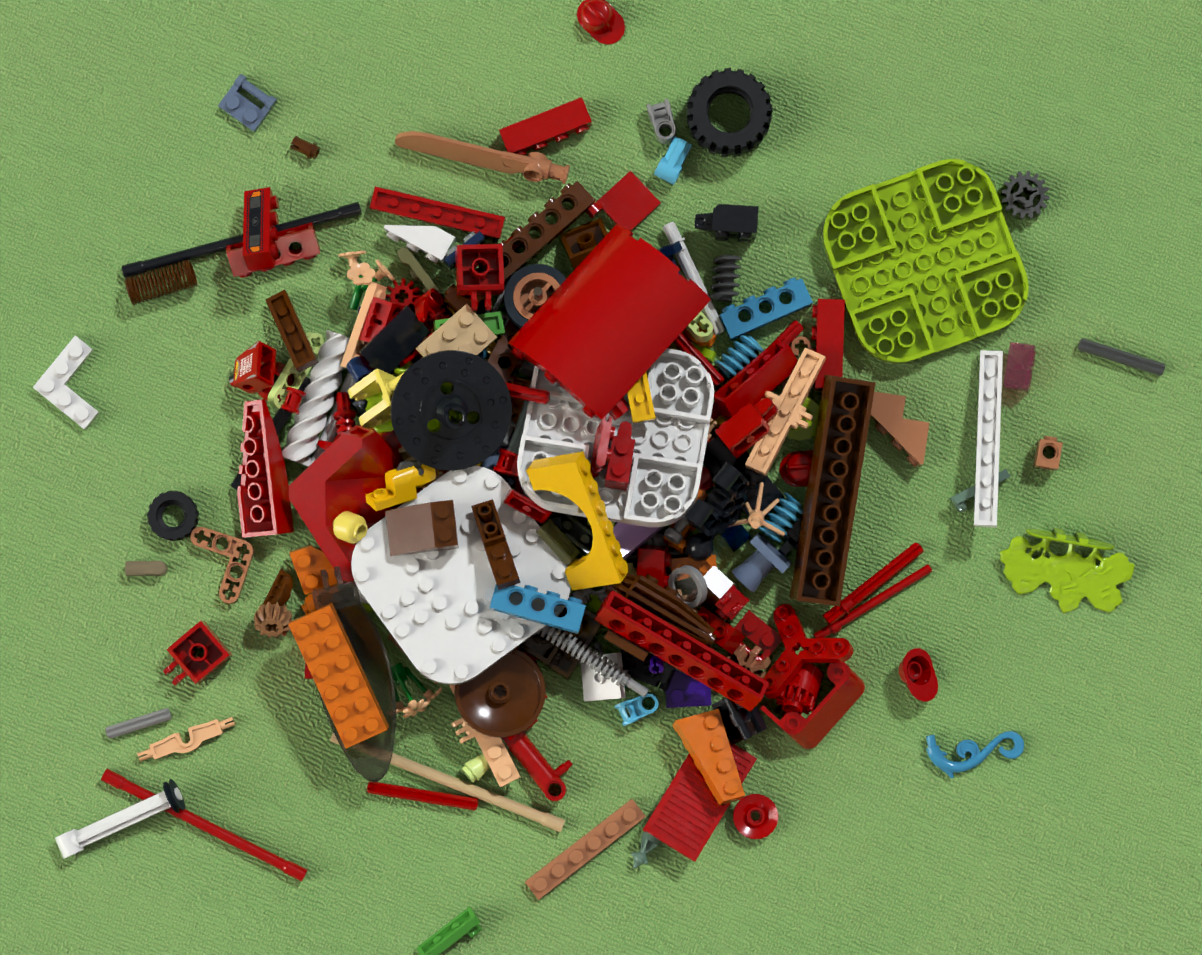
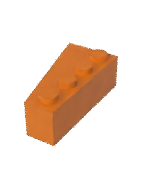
[672,709,745,806]

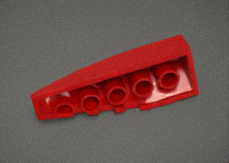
[237,399,294,538]

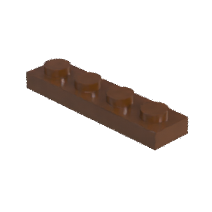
[265,290,319,373]

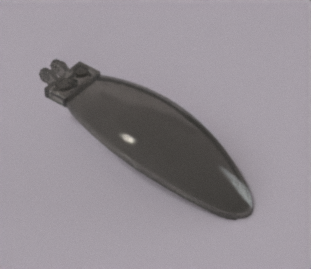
[312,566,396,782]

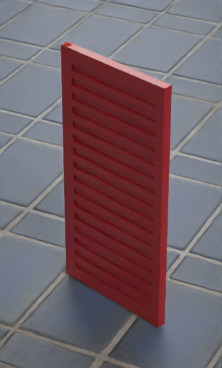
[642,741,757,862]

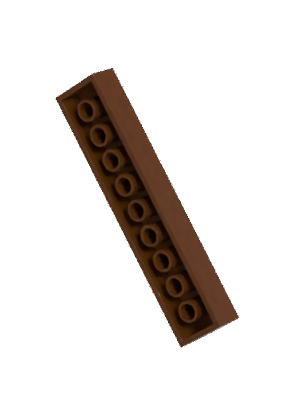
[790,375,876,606]

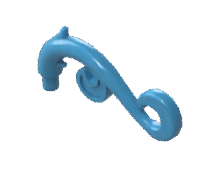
[926,731,1024,778]

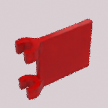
[586,171,661,231]

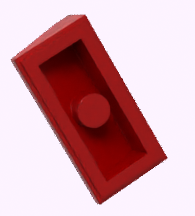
[504,489,552,524]

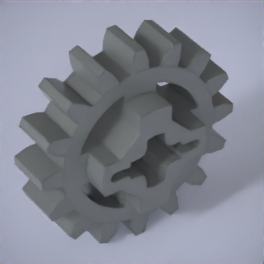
[1000,171,1050,220]

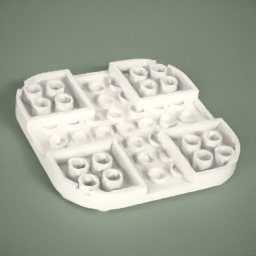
[517,348,714,528]
[351,466,570,685]

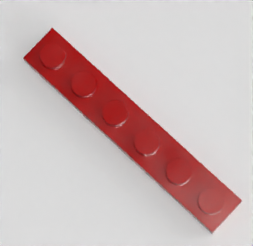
[370,186,505,240]

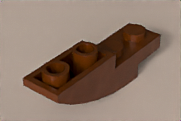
[471,499,520,590]

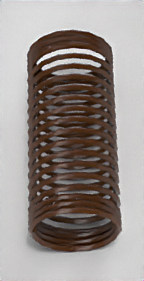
[125,259,198,305]

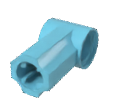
[654,137,692,185]

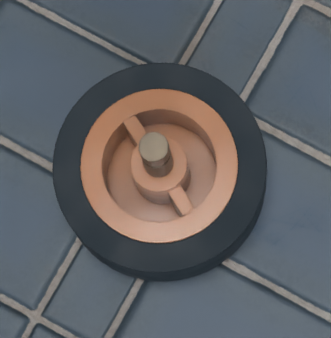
[504,264,566,329]

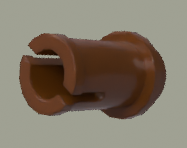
[290,136,320,160]

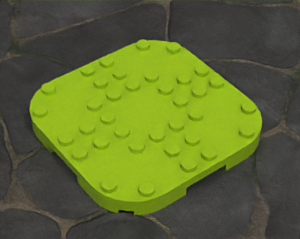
[822,159,1029,364]

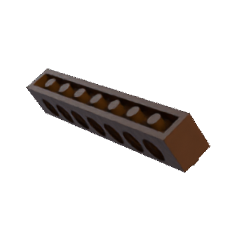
[444,181,595,313]

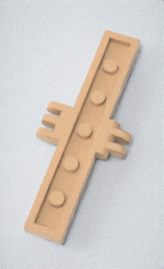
[745,348,826,476]
[449,684,521,787]

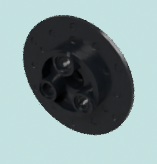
[391,350,512,470]

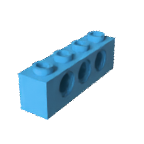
[719,277,813,341]
[489,584,586,634]

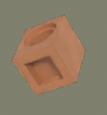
[1033,436,1063,471]

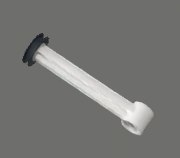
[55,779,185,858]

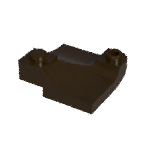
[518,599,602,681]

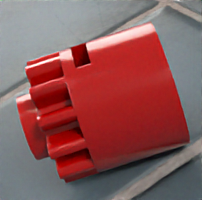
[775,663,823,715]

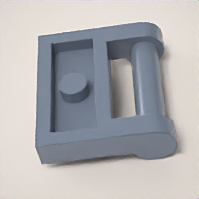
[218,74,278,133]

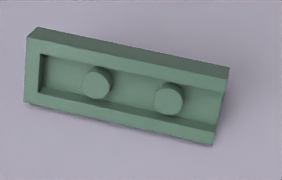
[950,469,1010,512]

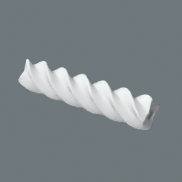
[282,330,350,467]

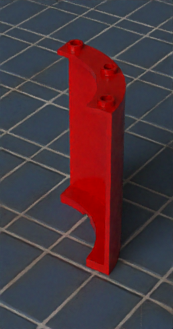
[508,224,711,420]

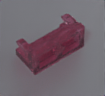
[1003,342,1036,392]

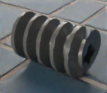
[711,255,742,303]

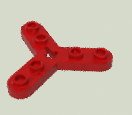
[763,604,853,699]

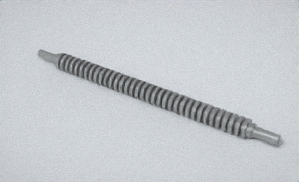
[537,626,649,697]

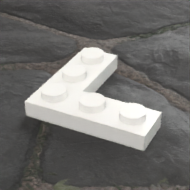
[33,336,100,430]

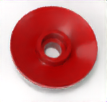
[733,794,778,839]

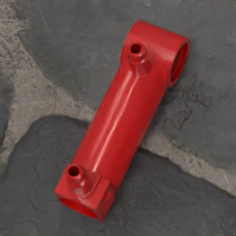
[502,719,573,801]

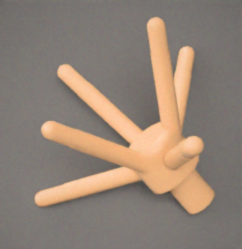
[729,482,785,536]

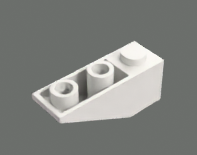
[384,225,456,264]

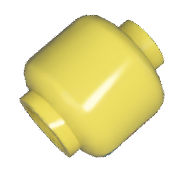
[333,511,368,544]

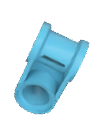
[614,693,659,726]

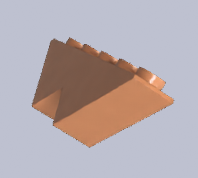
[870,391,929,468]

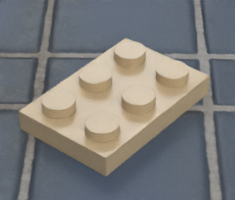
[416,304,497,357]

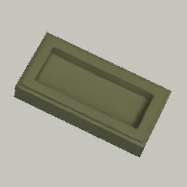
[536,519,580,566]

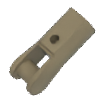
[125,561,168,576]

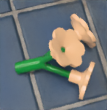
[338,250,395,310]

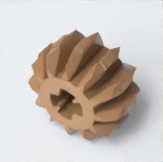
[254,601,292,639]

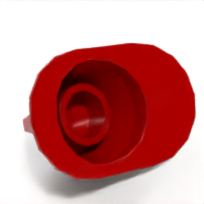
[577,0,625,45]
[779,450,813,487]
[899,648,938,702]

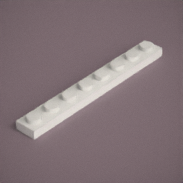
[974,350,1003,528]

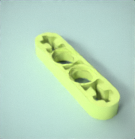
[268,332,324,409]

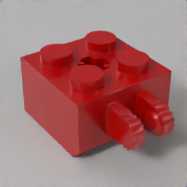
[455,244,504,311]
[163,620,233,686]

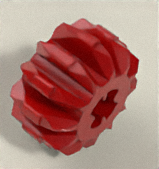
[385,278,420,308]

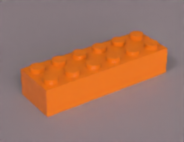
[288,603,389,749]

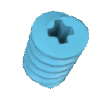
[714,334,764,380]
[758,492,803,543]

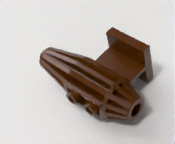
[604,573,717,662]

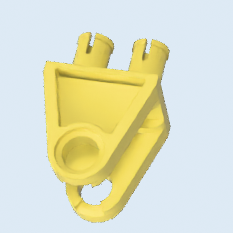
[348,369,404,429]

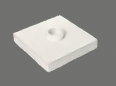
[580,653,626,702]

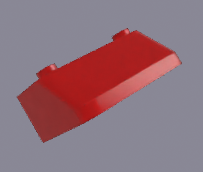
[759,662,865,749]

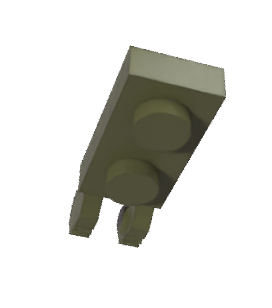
[397,247,443,298]

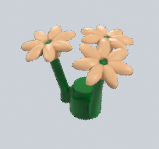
[386,663,442,718]

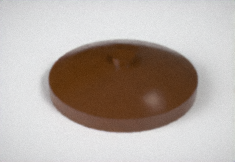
[454,649,546,738]

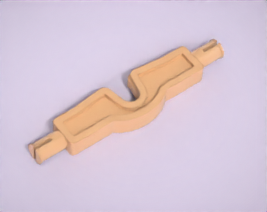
[137,717,235,762]

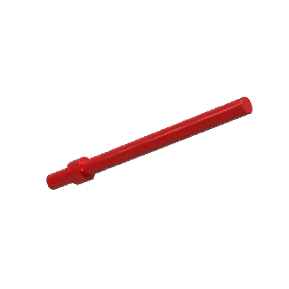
[813,564,933,638]

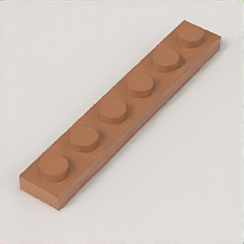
[525,799,646,900]

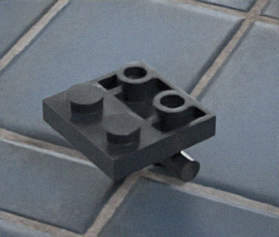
[712,698,767,745]

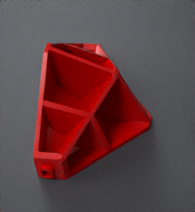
[289,425,405,586]

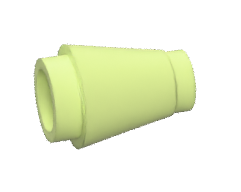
[461,753,490,783]

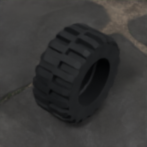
[687,68,772,157]

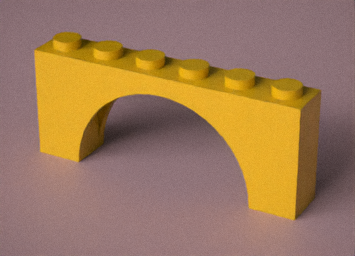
[526,451,628,591]

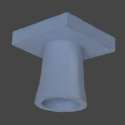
[732,532,792,593]

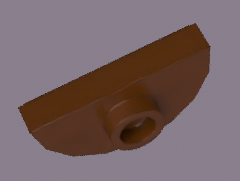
[263,568,293,606]

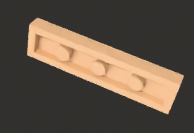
[340,282,387,368]

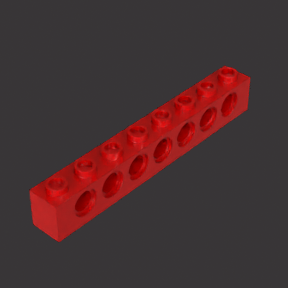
[594,590,769,712]

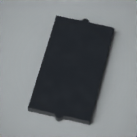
[359,305,431,374]

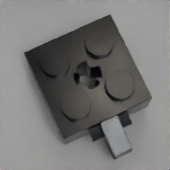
[695,204,759,243]

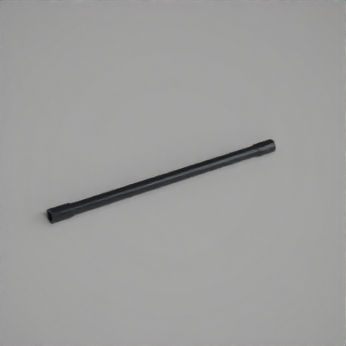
[122,202,362,278]

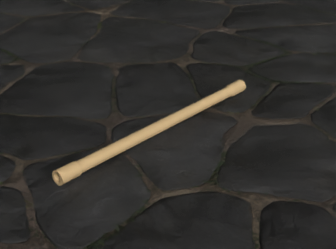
[330,729,565,833]

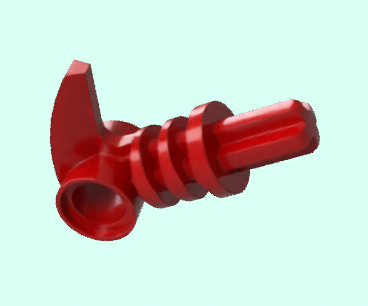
[413,288,451,326]
[317,392,356,450]

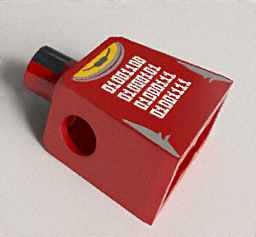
[229,341,276,394]

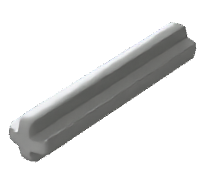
[106,708,172,739]

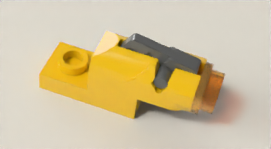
[365,459,443,511]

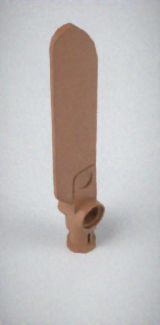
[395,131,570,184]

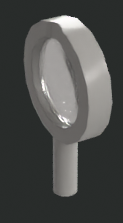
[668,565,708,608]

